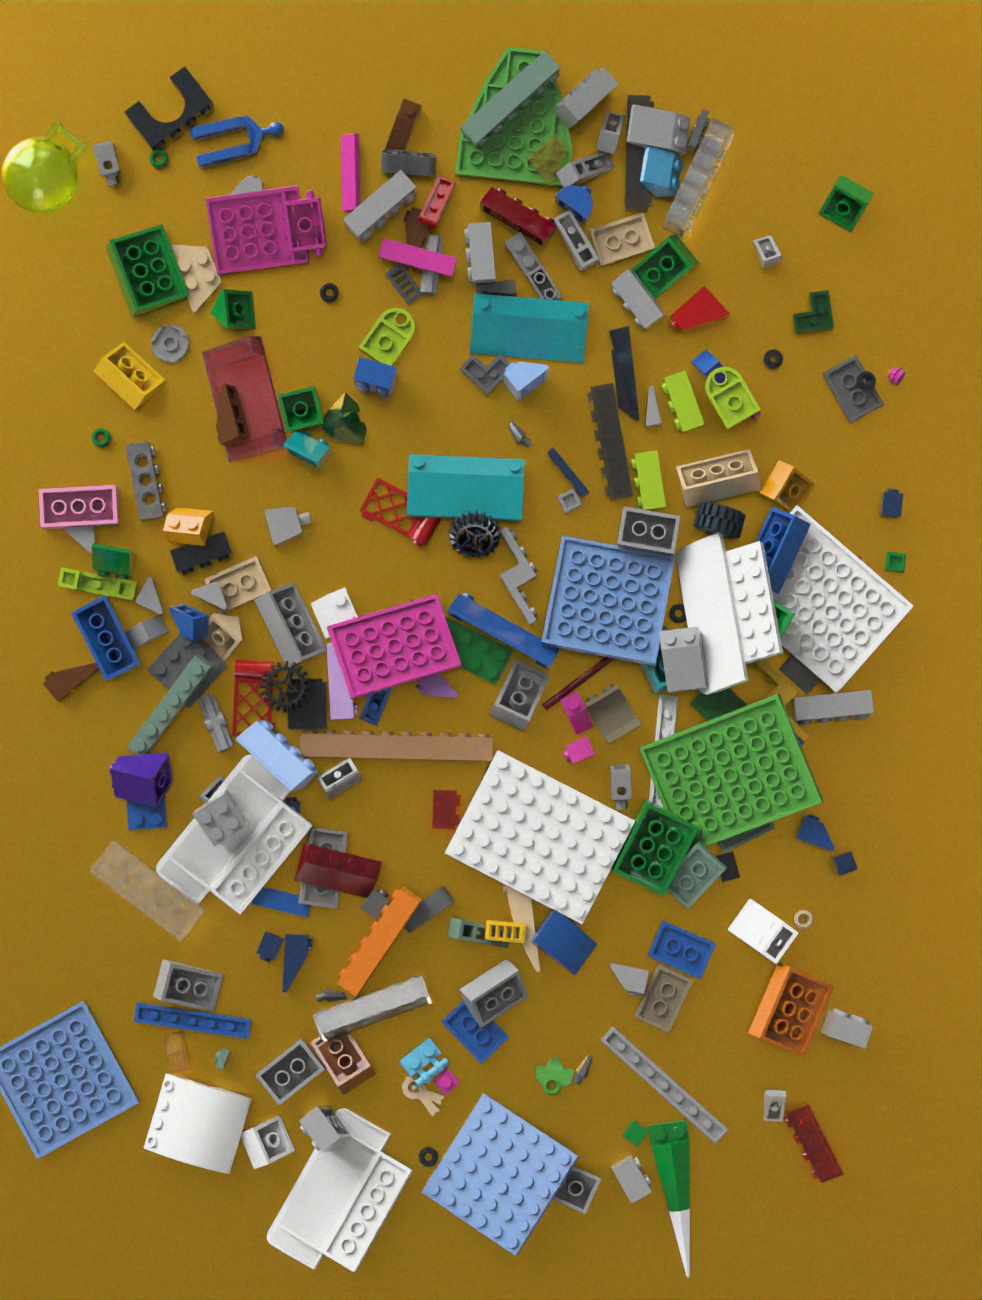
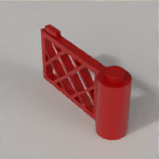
[359,477,441,548]
[232,660,278,736]

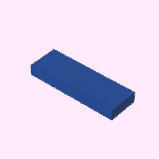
[252,887,311,917]

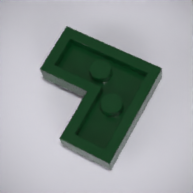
[793,290,834,334]

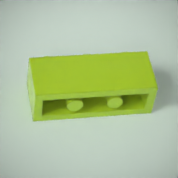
[661,370,705,434]
[631,450,666,511]

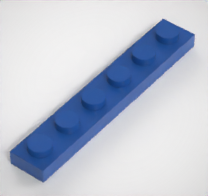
[134,1002,252,1039]

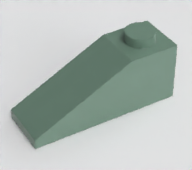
[448,917,512,948]

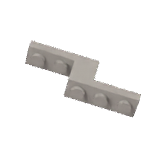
[500,527,538,625]

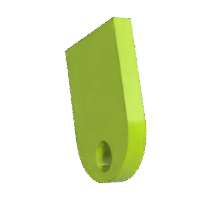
[358,308,415,366]
[705,367,761,429]

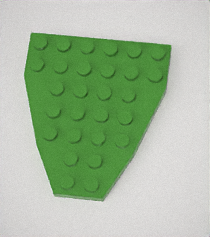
[455,47,573,187]

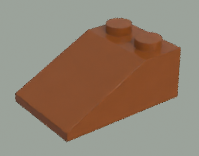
[310,1021,376,1095]

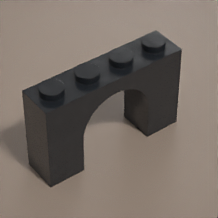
[124,66,214,151]

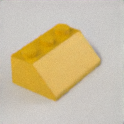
[93,342,165,410]

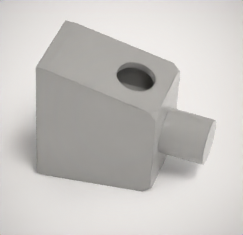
[93,141,121,186]
[264,507,312,547]
[610,764,632,810]

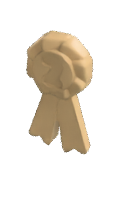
[402,1075,444,1116]

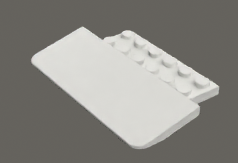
[676,532,783,695]
[156,754,313,914]
[267,1108,413,1272]

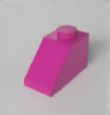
[560,691,594,735]
[563,736,595,764]

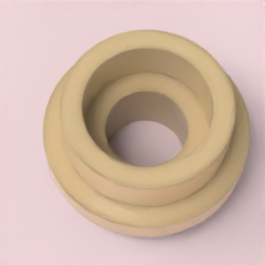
[794,910,813,929]

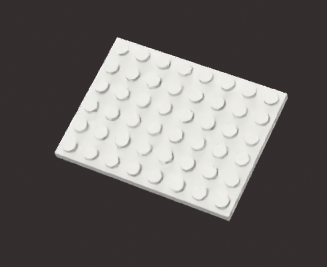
[772,505,914,693]
[445,750,635,924]

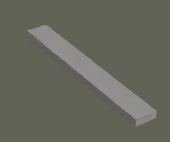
[600,1026,729,1144]

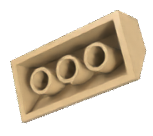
[676,449,761,507]

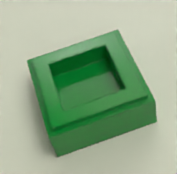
[884,551,906,573]
[622,1120,649,1147]

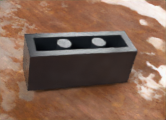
[170,531,233,575]

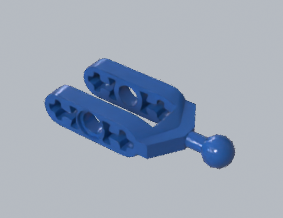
[190,115,284,167]

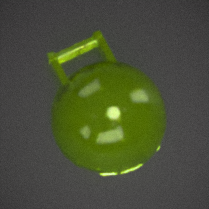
[2,120,88,212]

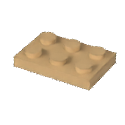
[589,212,655,267]
[204,556,272,614]

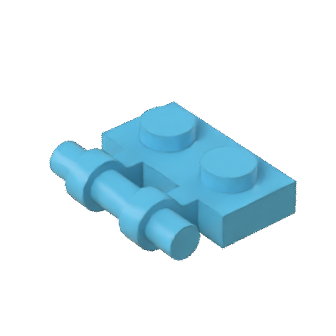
[399,1038,449,1087]

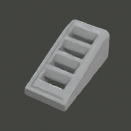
[646,386,662,428]

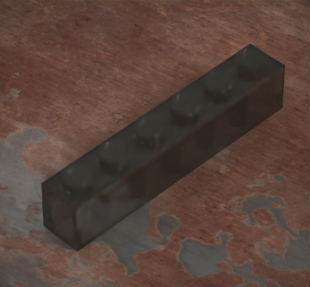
[625,95,654,212]
[587,383,633,502]
[313,976,432,1042]

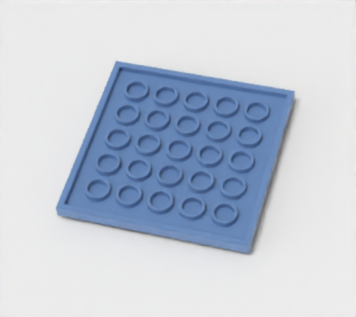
[541,535,675,666]
[0,1001,139,1159]
[422,1093,580,1256]

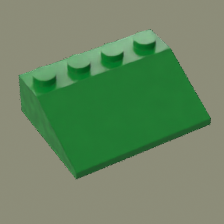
[106,224,189,317]
[611,799,699,896]

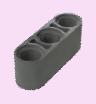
[380,149,437,176]
[405,886,455,933]

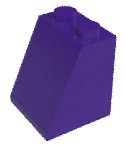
[109,753,173,807]

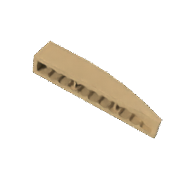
[502,883,540,972]

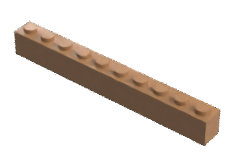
[300,730,493,761]

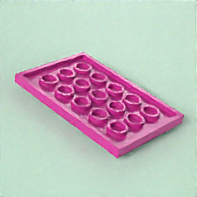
[327,594,461,699]

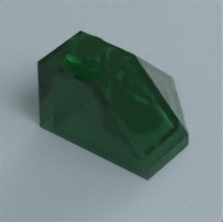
[322,393,367,444]

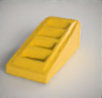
[485,920,527,943]

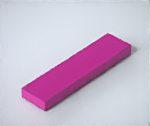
[341,133,360,212]
[378,238,457,277]

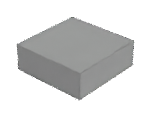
[557,488,583,514]

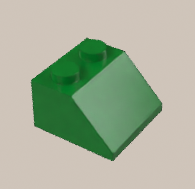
[819,174,874,232]
[277,386,324,432]

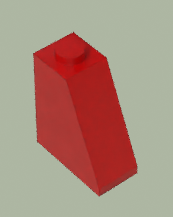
[669,285,730,333]

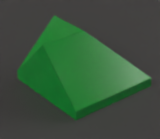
[210,289,256,329]

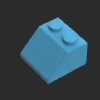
[640,146,683,197]

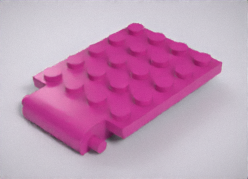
[206,185,327,274]

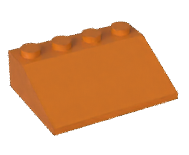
[748,962,834,1057]

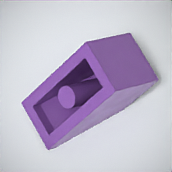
[416,673,458,698]

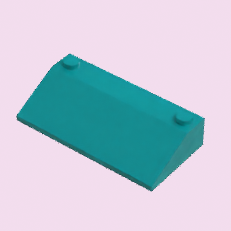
[470,293,589,363]
[407,454,525,521]

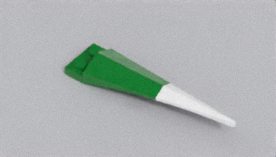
[648,1119,690,1278]

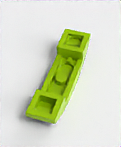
[58,567,137,601]

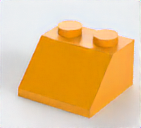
[759,460,815,513]
[163,507,214,546]

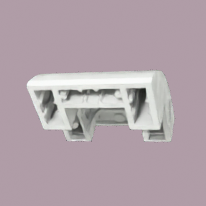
[144,1073,252,1174]

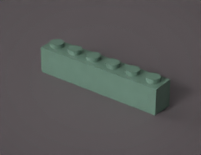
[460,51,560,147]
[127,654,214,755]

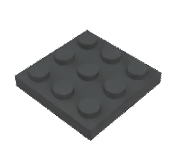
[147,633,228,709]

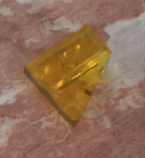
[526,133,568,186]

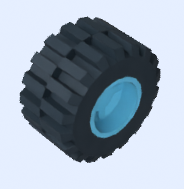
[694,502,746,539]

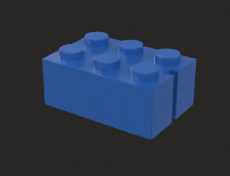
[353,357,398,399]

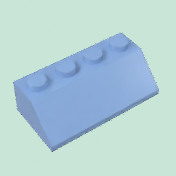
[504,361,549,401]
[236,720,318,791]

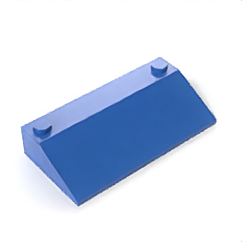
[447,593,560,670]

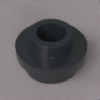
[320,283,339,302]
[764,349,783,369]
[857,371,876,391]
[669,604,686,623]
[419,1147,438,1167]

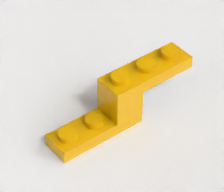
[751,659,809,742]

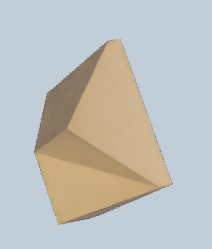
[200,613,245,662]

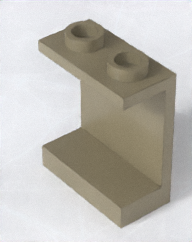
[585,684,641,744]

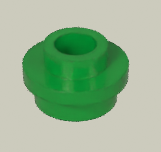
[149,149,169,168]
[92,428,111,447]

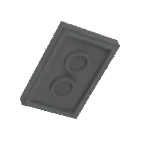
[822,355,884,424]

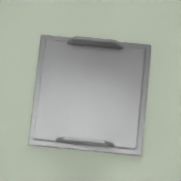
[779,655,821,694]

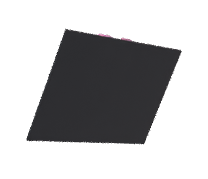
[716,852,740,882]

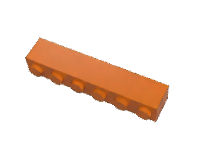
[337,887,422,997]

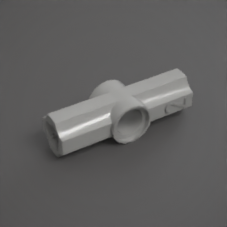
[420,235,443,295]
[198,693,234,753]

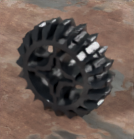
[449,510,501,559]
[260,661,312,713]

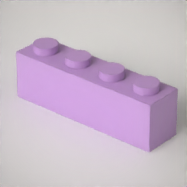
[327,643,358,720]

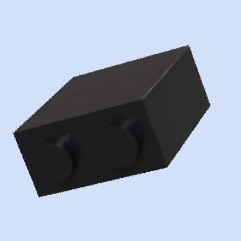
[287,679,328,730]

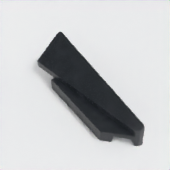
[609,326,640,422]

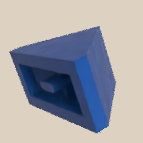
[691,350,725,383]

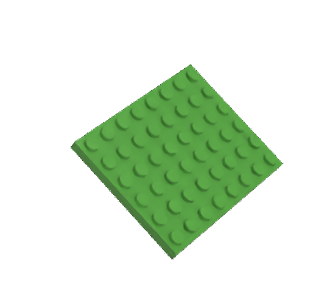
[639,693,824,854]

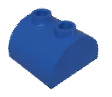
[555,184,592,226]

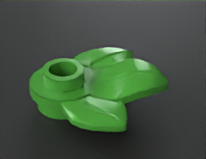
[535,1057,574,1095]

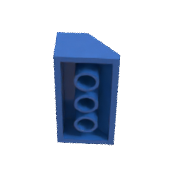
[756,507,811,594]
[71,595,143,681]

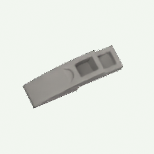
[504,232,562,300]

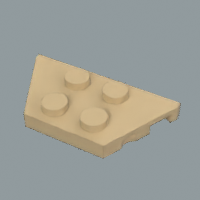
[170,244,222,313]

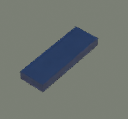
[548,448,589,498]

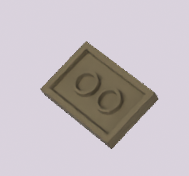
[634,964,693,1033]

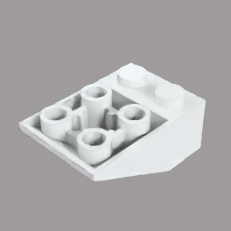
[727,899,799,964]

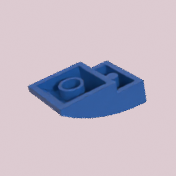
[531,910,597,975]

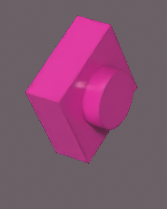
[433,1068,460,1095]

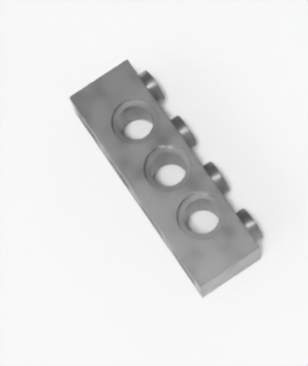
[125,441,167,522]

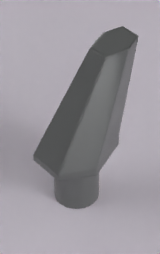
[509,421,532,447]
[316,988,348,1002]
[573,1055,592,1085]

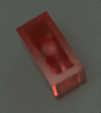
[432,790,461,829]

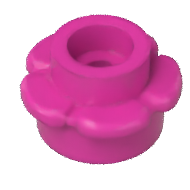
[888,367,905,385]

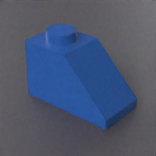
[170,604,209,641]
[796,814,835,851]

